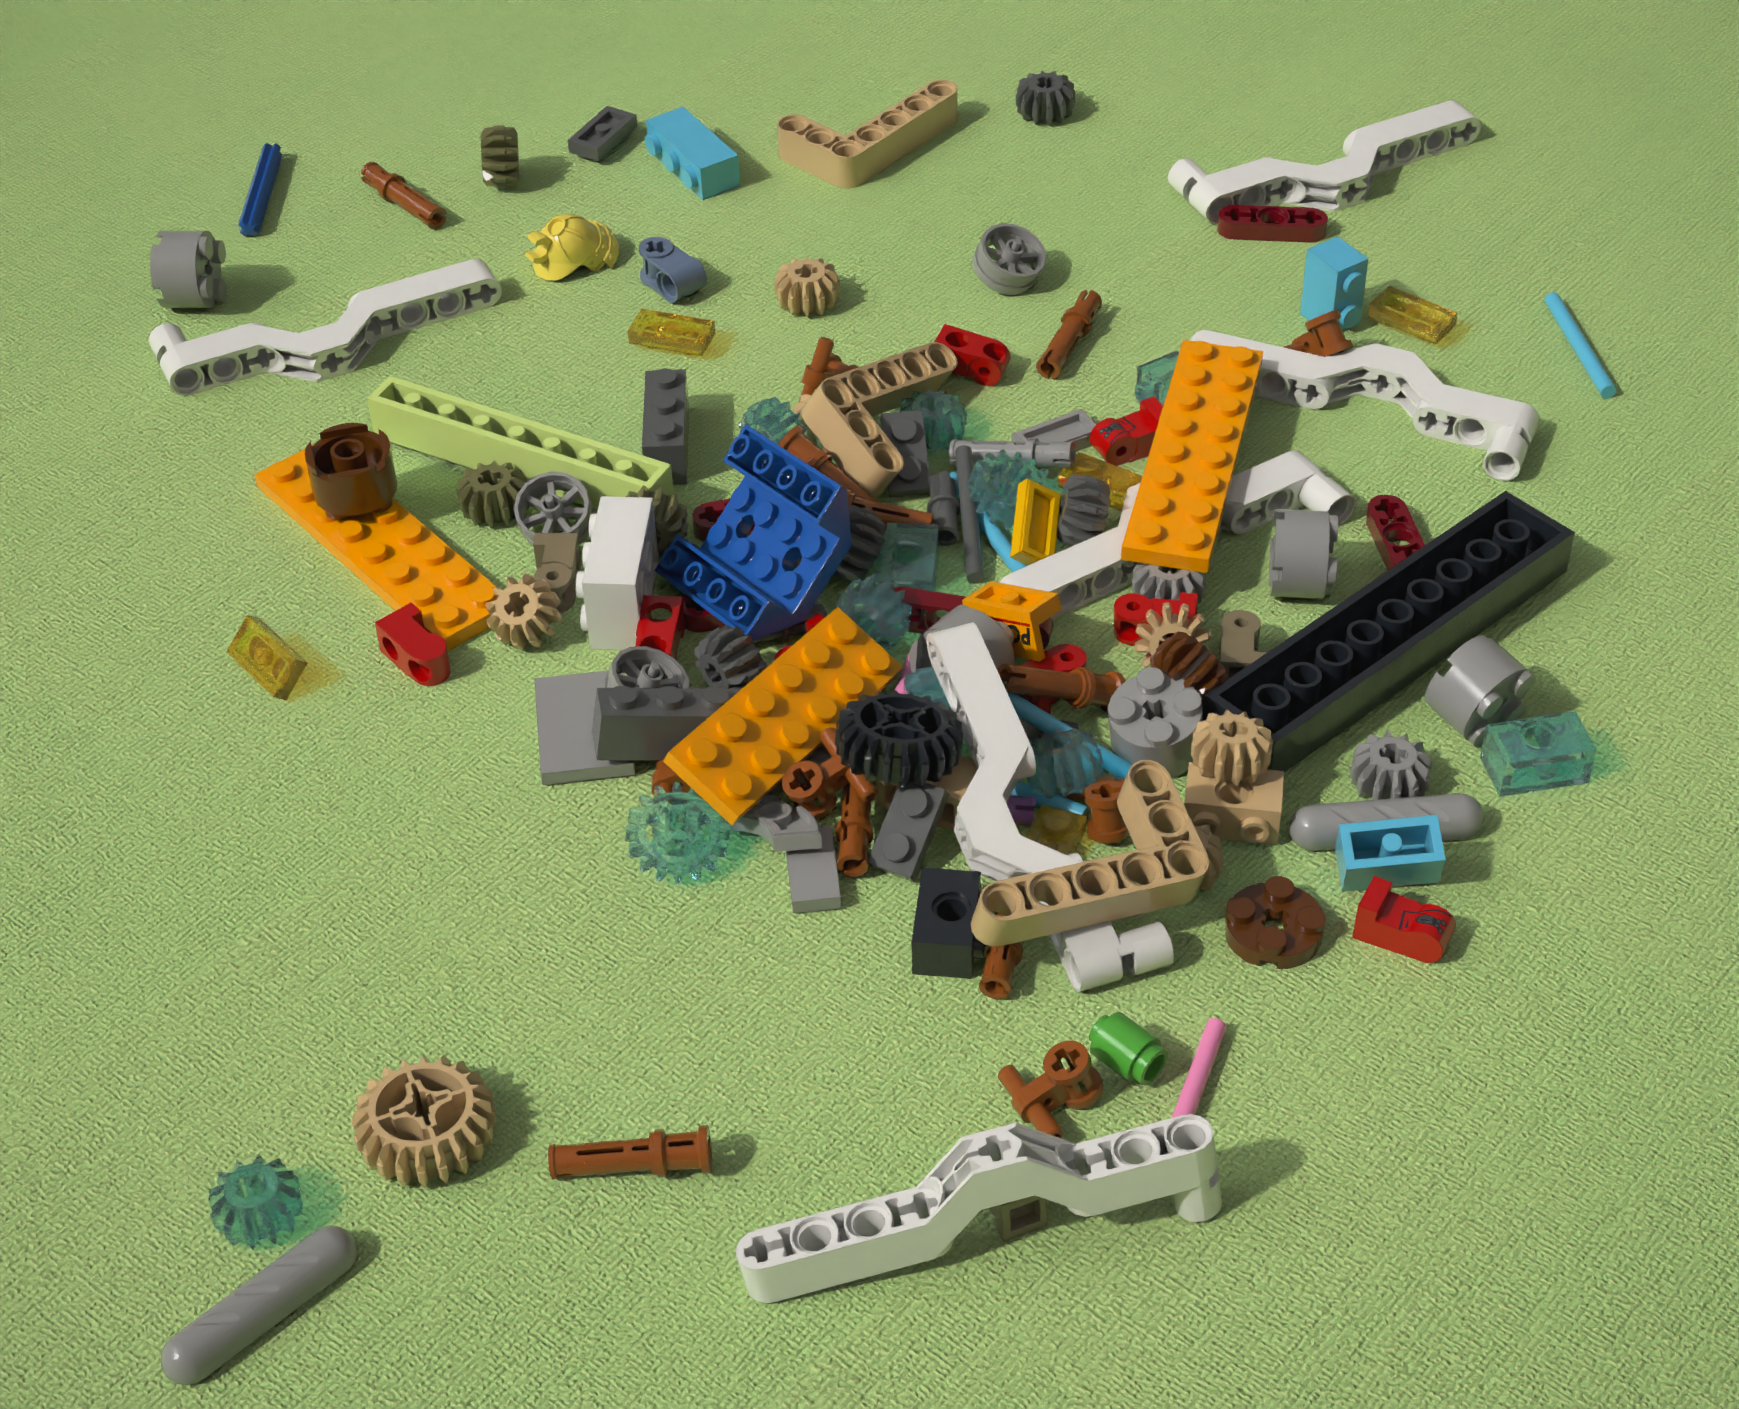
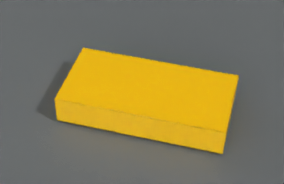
[1010,478,1061,565]

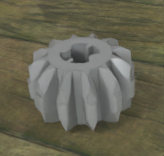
[1132,562,1206,604]
[1350,730,1432,800]

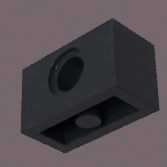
[911,867,984,979]

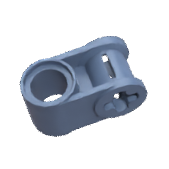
[639,237,707,303]

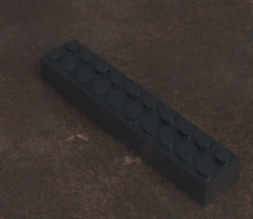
[1203,491,1575,773]

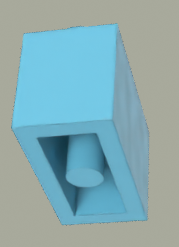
[1300,236,1368,331]
[1335,815,1446,891]

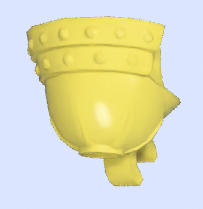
[525,214,619,281]

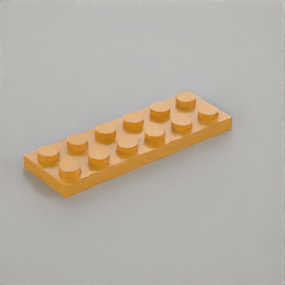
[663,607,904,826]

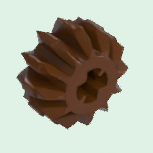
[1150,631,1229,708]

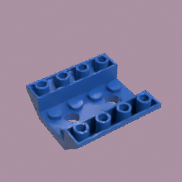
[654,424,852,641]

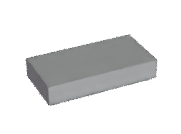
[1011,409,1097,451]
[786,826,841,913]

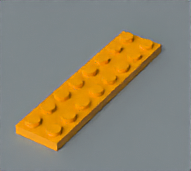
[1121,340,1263,573]
[254,444,497,651]

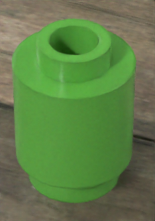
[1089,1012,1168,1085]

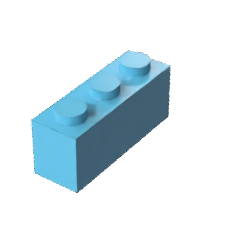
[645,107,740,200]

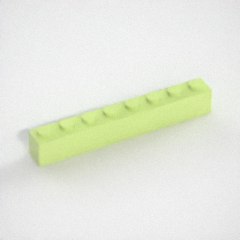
[367,376,674,510]

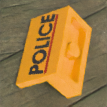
[962,581,1062,662]

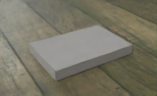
[534,670,635,785]

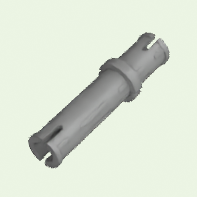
[949,438,1076,471]

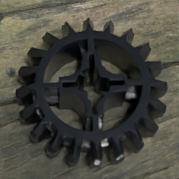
[835,690,964,788]

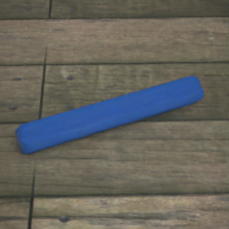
[238,143,282,236]

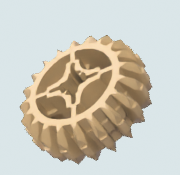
[352,1054,497,1188]

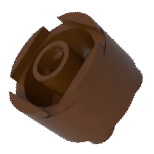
[305,423,397,520]

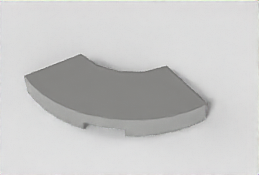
[726,794,822,852]

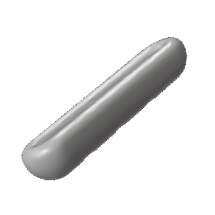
[1289,793,1484,851]
[161,1225,358,1385]

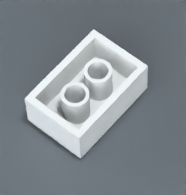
[576,496,659,650]

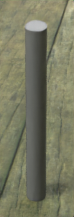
[955,445,984,584]

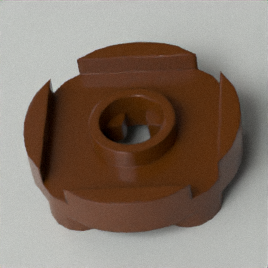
[1225,876,1326,969]

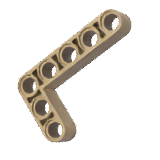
[777,80,958,189]
[801,342,957,497]
[971,760,1209,947]

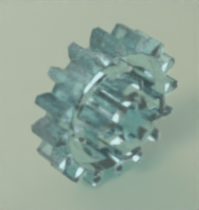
[967,450,1057,531]
[625,782,730,884]

